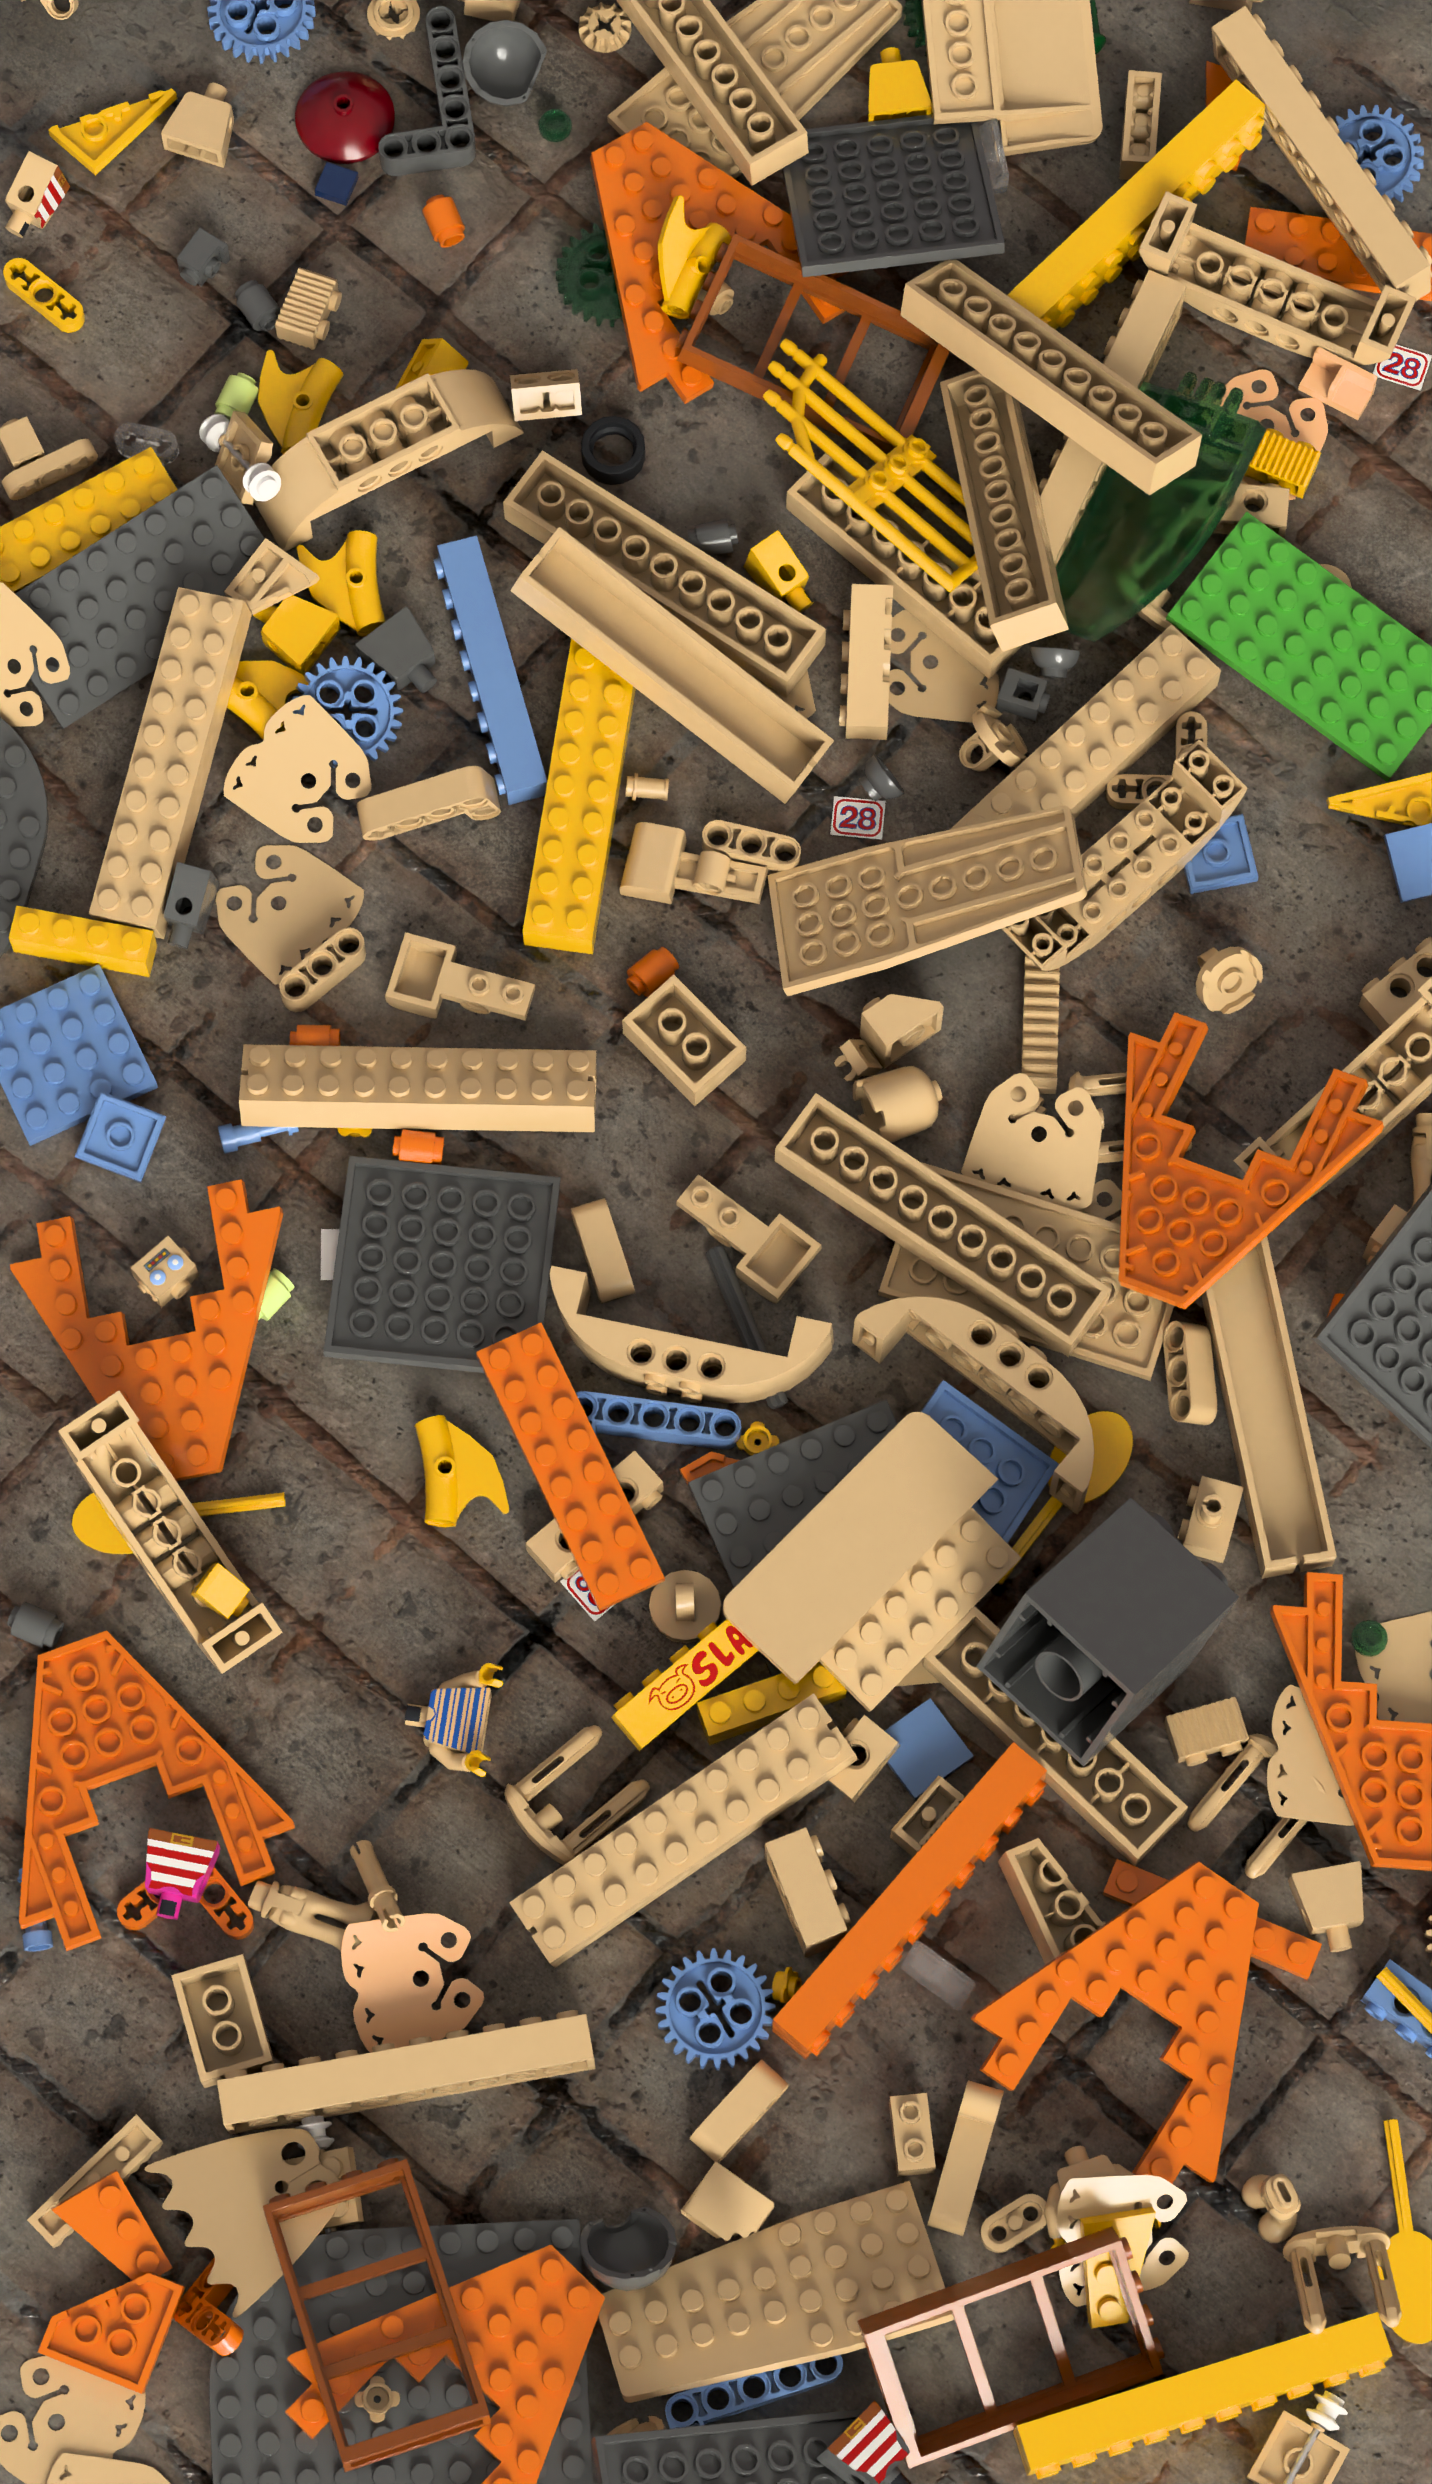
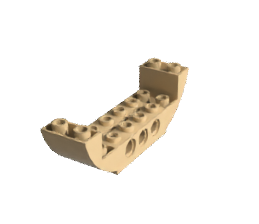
[254,369,524,552]
[1001,739,1248,971]

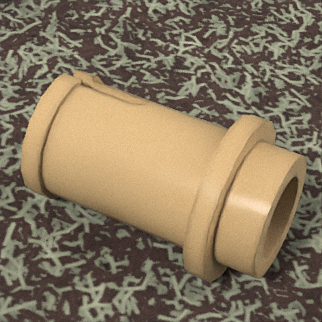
[626,773,669,801]

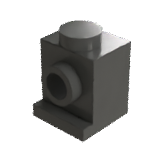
[177,228,230,287]
[996,668,1051,721]

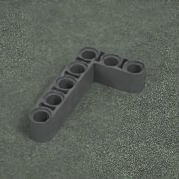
[378,6,476,176]

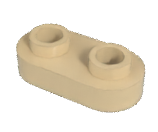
[980,2194,1047,2253]

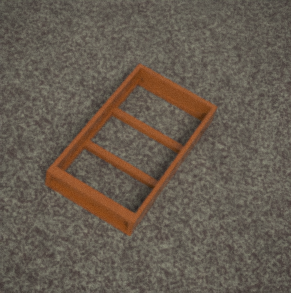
[676,233,950,454]
[263,2158,491,2472]
[857,2227,1165,2468]

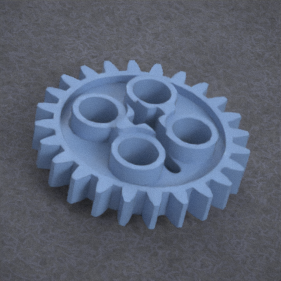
[207,0,316,64]
[1335,105,1424,203]
[292,656,403,768]
[656,1948,776,2071]

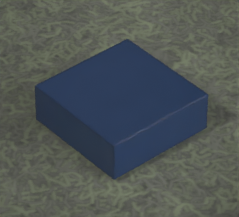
[315,162,359,206]

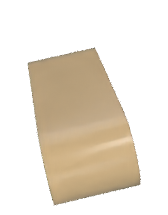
[702,820,801,874]
[279,927,366,1012]
[570,1198,635,1303]
[1163,1321,1217,1426]
[690,2059,790,2163]

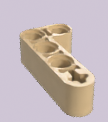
[356,766,501,841]
[927,2080,1004,2236]

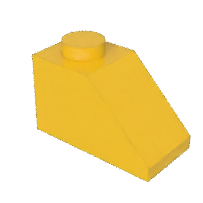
[191,1563,250,1620]

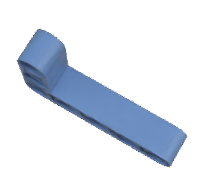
[576,1391,741,1450]
[665,2355,843,2429]

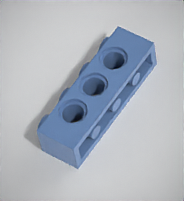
[1360,1960,1432,2059]

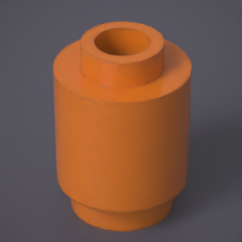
[422,194,465,248]
[626,947,679,997]
[290,1024,341,1046]
[392,1129,444,1165]

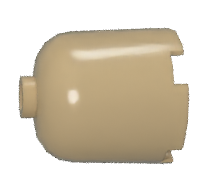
[853,1066,942,1143]

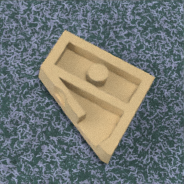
[224,538,320,615]

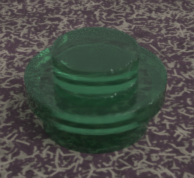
[538,109,572,142]
[1351,1620,1388,1657]

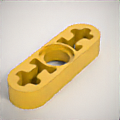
[3,258,85,333]

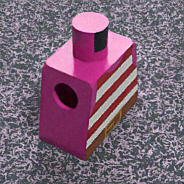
[145,1828,221,1920]

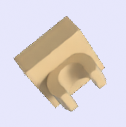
[834,1039,883,1081]

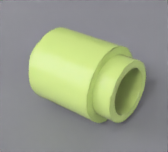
[214,373,259,421]
[258,1268,294,1321]

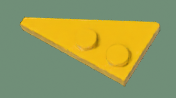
[48,88,177,176]
[1326,772,1432,827]

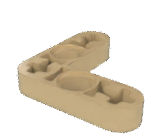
[1106,711,1207,810]

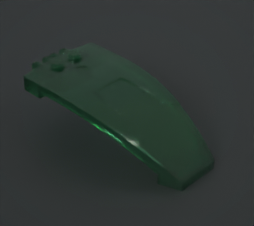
[1055,371,1266,642]

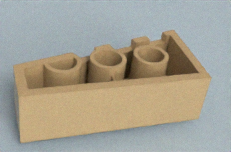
[839,584,893,740]
[998,1838,1106,1965]

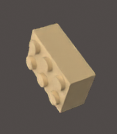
[622,975,746,1106]
[764,1827,851,1958]
[171,1954,275,2088]

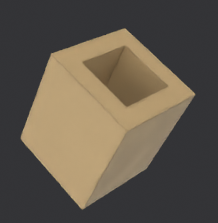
[0,416,45,471]

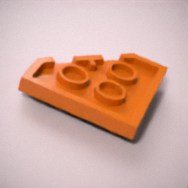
[38,2272,186,2394]

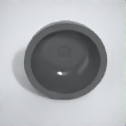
[1030,647,1080,678]
[859,754,905,802]

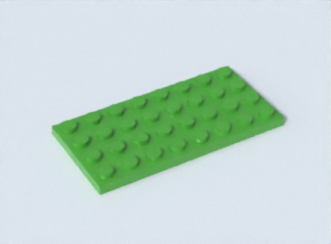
[1165,512,1432,782]

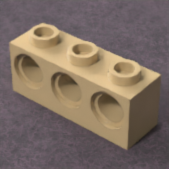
[1119,70,1162,180]

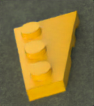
[1080,2207,1156,2329]

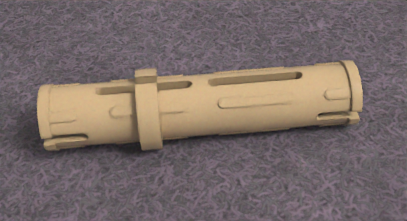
[350,1840,405,1932]

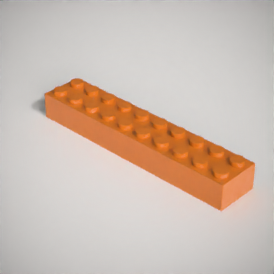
[772,1742,1047,2060]

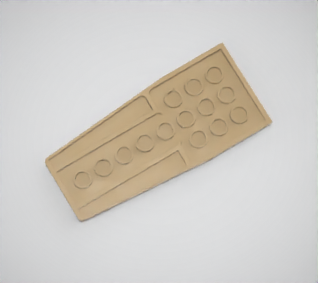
[607,0,902,179]
[767,806,1087,996]
[598,2181,954,2403]

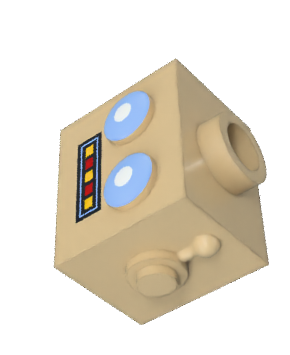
[131,1236,199,1308]

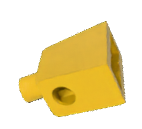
[868,47,932,122]
[744,530,814,613]
[253,595,341,675]

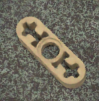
[2,439,98,500]

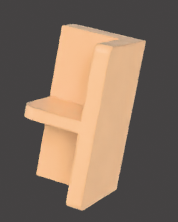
[1298,347,1377,420]

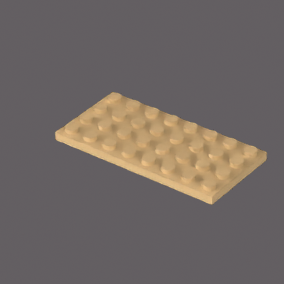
[878,1162,1174,1381]

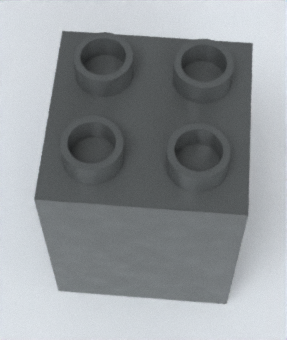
[976,1498,1239,1767]

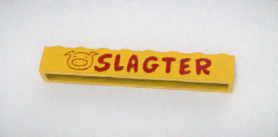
[611,1619,759,1751]

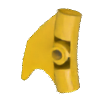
[658,195,731,319]
[258,350,344,454]
[297,530,386,637]
[227,660,321,739]
[415,1415,509,1527]

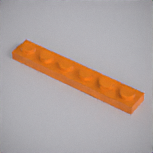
[1102,1859,1322,1980]

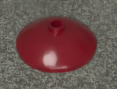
[295,71,395,164]

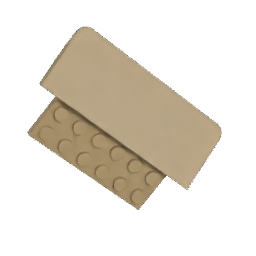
[922,0,1103,157]
[723,1412,1021,1712]

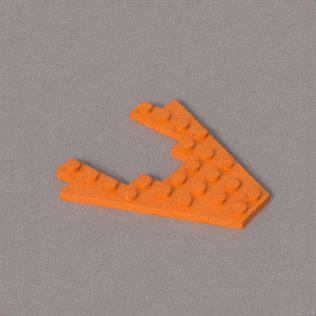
[590,122,848,404]
[1118,1012,1384,1309]
[10,1179,283,1481]
[1270,1572,1432,1871]
[19,1630,295,1951]
[971,1862,1259,2195]
[285,2245,605,2484]

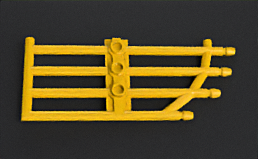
[763,338,978,593]

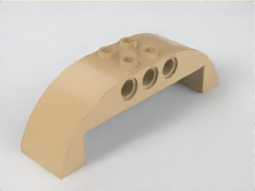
[1139,191,1417,365]
[1233,977,1432,1201]
[549,1265,834,1403]
[852,1296,1094,1514]
[58,1390,283,1674]

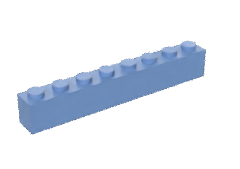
[433,536,547,805]

